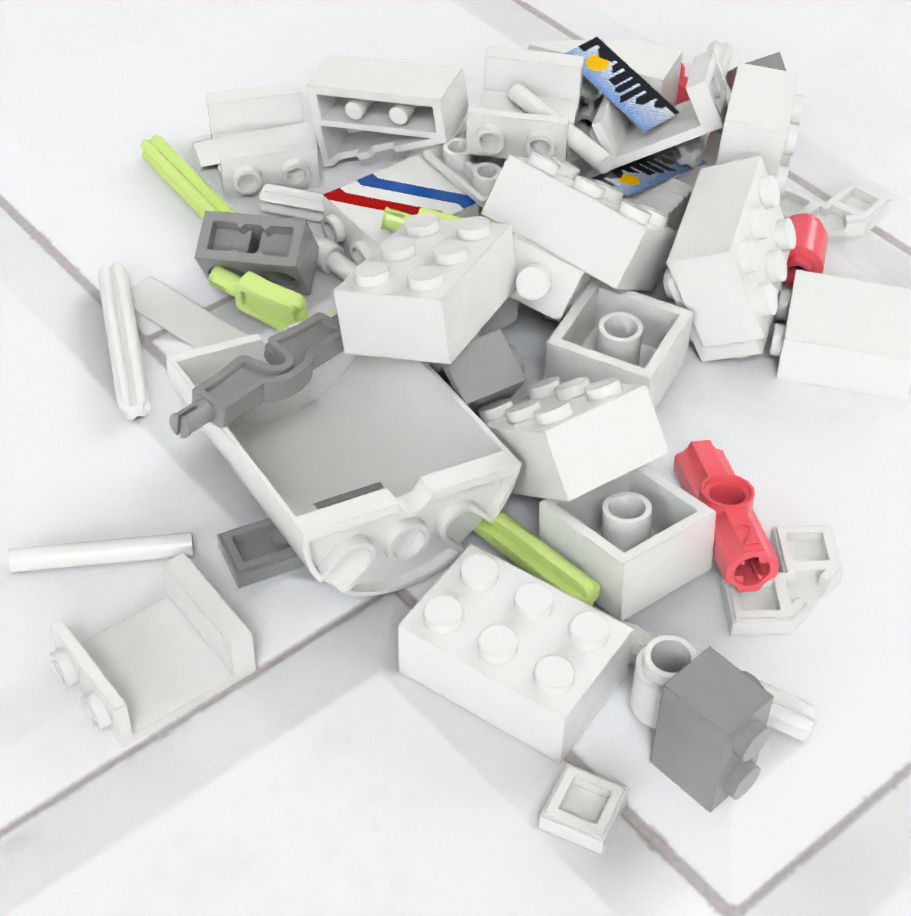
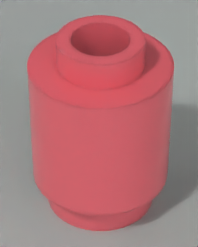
[782,213,828,287]

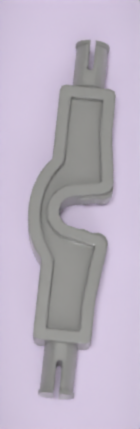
[169,312,344,438]

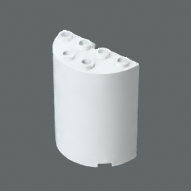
[166,312,521,597]

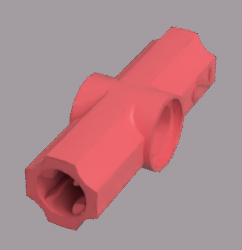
[674,440,779,593]

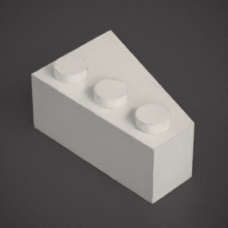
[306,55,469,167]

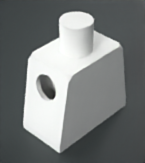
[509,231,595,321]

